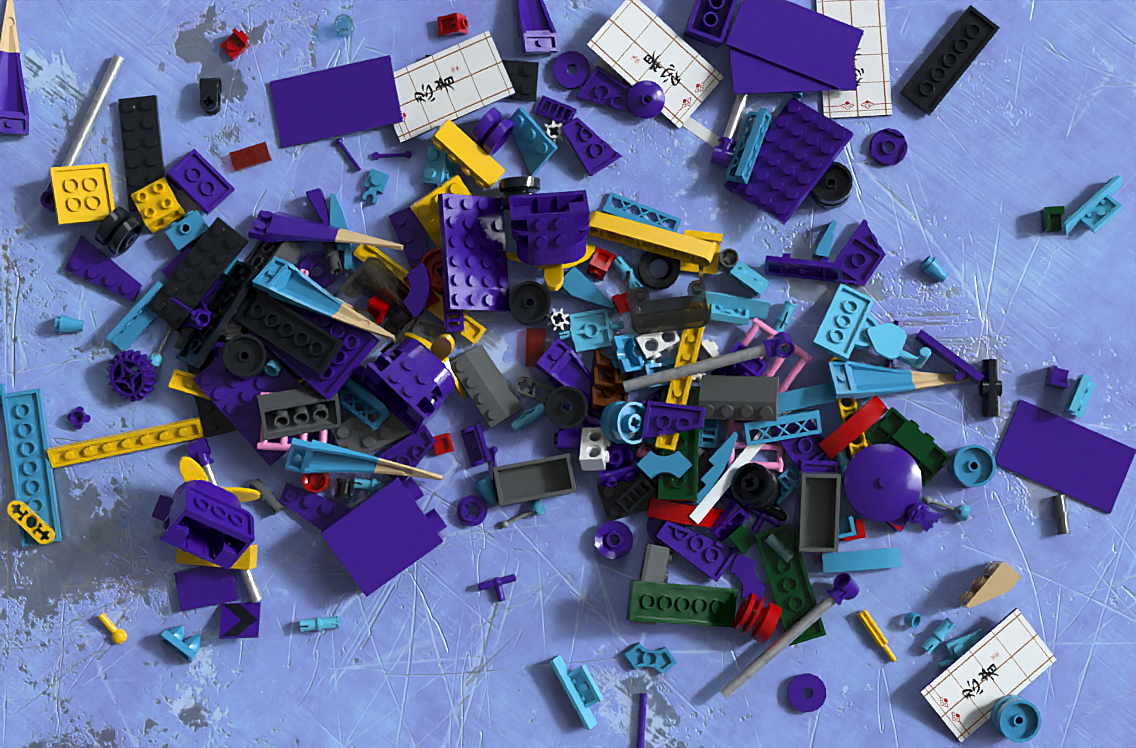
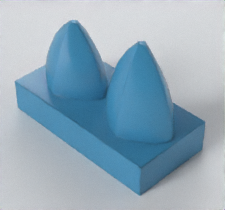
[160,625,202,663]

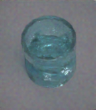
[334,14,355,37]

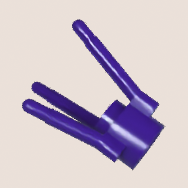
[170,297,211,330]

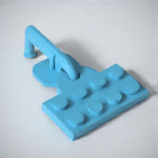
[811,283,931,369]

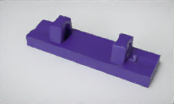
[765,253,843,283]
[915,329,984,385]

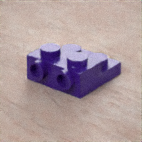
[598,442,639,487]

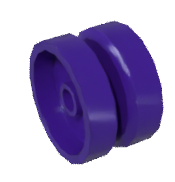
[470,107,516,156]

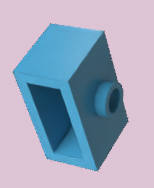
[165,210,209,252]

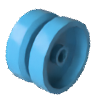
[600,401,646,444]
[948,444,996,488]
[991,694,1042,743]

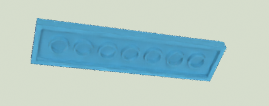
[1,388,62,547]

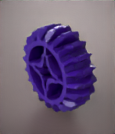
[106,350,158,402]

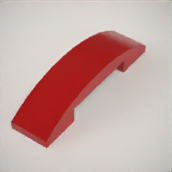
[818,396,889,459]
[647,497,725,529]

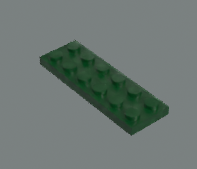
[658,386,700,501]
[754,523,826,646]
[626,580,738,628]

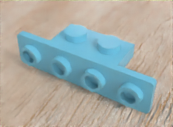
[422,146,456,188]
[1063,174,1122,234]
[693,289,770,326]
[550,655,604,730]

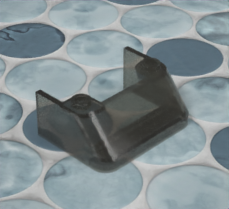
[332,257,425,353]
[625,261,709,335]

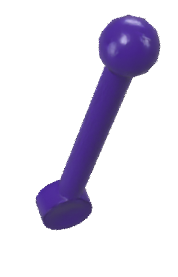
[336,138,361,172]
[372,151,412,160]
[490,446,498,486]

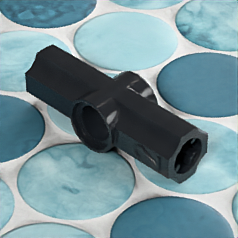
[979,359,1002,418]

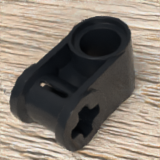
[199,77,222,115]

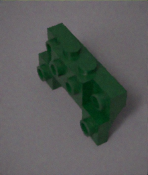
[865,407,951,487]

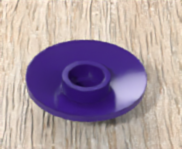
[627,80,665,119]
[595,520,633,559]

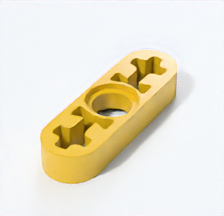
[7,500,55,544]

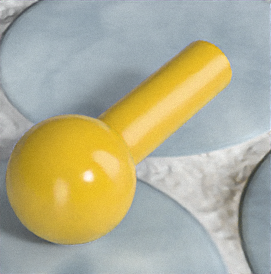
[97,612,127,644]

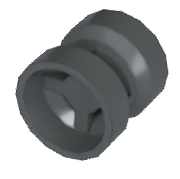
[718,248,739,270]

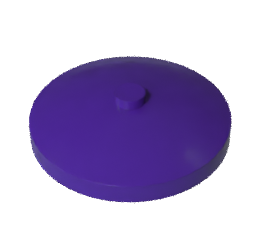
[843,444,922,522]

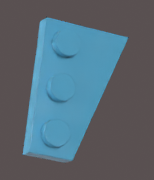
[509,107,558,175]

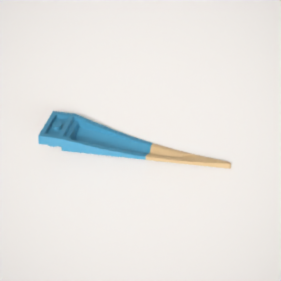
[252,256,395,341]
[827,361,971,399]
[285,438,443,480]

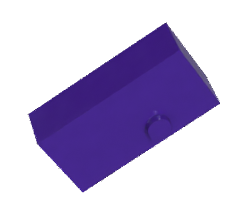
[683,0,737,48]

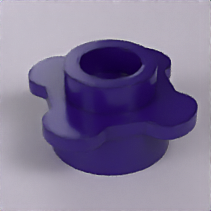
[67,406,91,429]

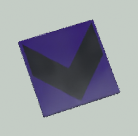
[219,602,261,639]

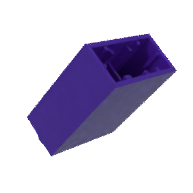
[320,475,447,597]

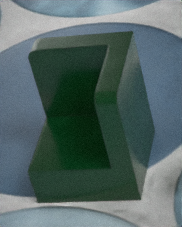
[1040,206,1065,233]
[727,524,756,554]

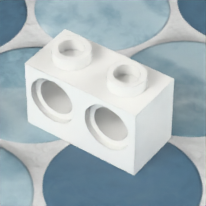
[636,320,681,360]
[579,427,610,471]

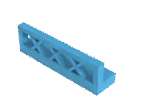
[725,107,771,185]
[603,192,681,232]
[106,281,164,351]
[337,378,390,431]
[740,409,822,446]

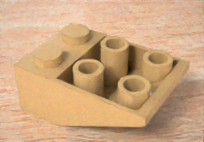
[958,561,1022,608]

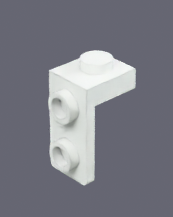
[692,339,721,382]

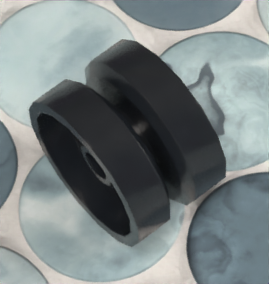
[810,162,853,209]
[499,176,541,210]
[95,206,143,256]
[509,281,551,326]
[223,334,267,380]
[545,386,588,429]
[731,462,781,510]

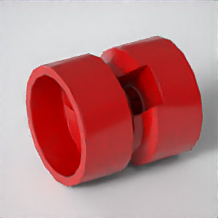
[302,472,330,493]

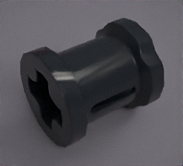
[335,478,353,499]

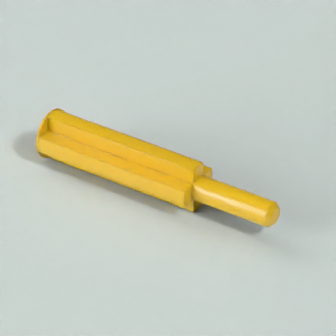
[856,609,896,662]

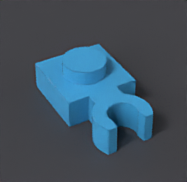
[363,168,390,205]

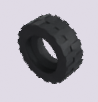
[638,251,680,290]

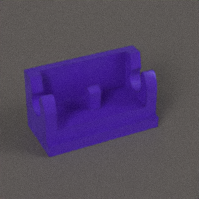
[460,424,492,468]

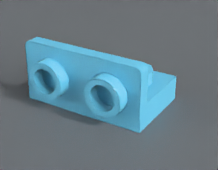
[728,261,770,298]
[1063,374,1096,418]

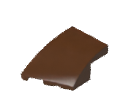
[590,349,633,410]

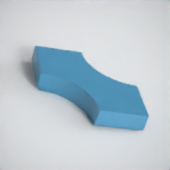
[637,451,692,479]
[623,642,677,674]

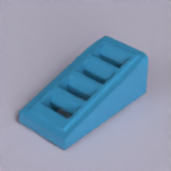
[812,220,837,259]
[699,419,719,449]
[776,465,798,505]

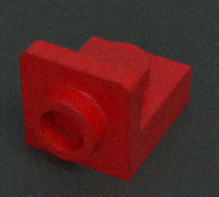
[437,13,469,37]
[220,28,250,61]
[586,247,615,281]
[611,291,636,316]

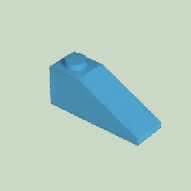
[559,266,615,311]

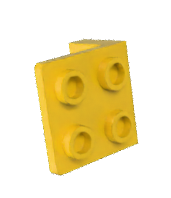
[131,177,186,233]
[680,229,723,275]

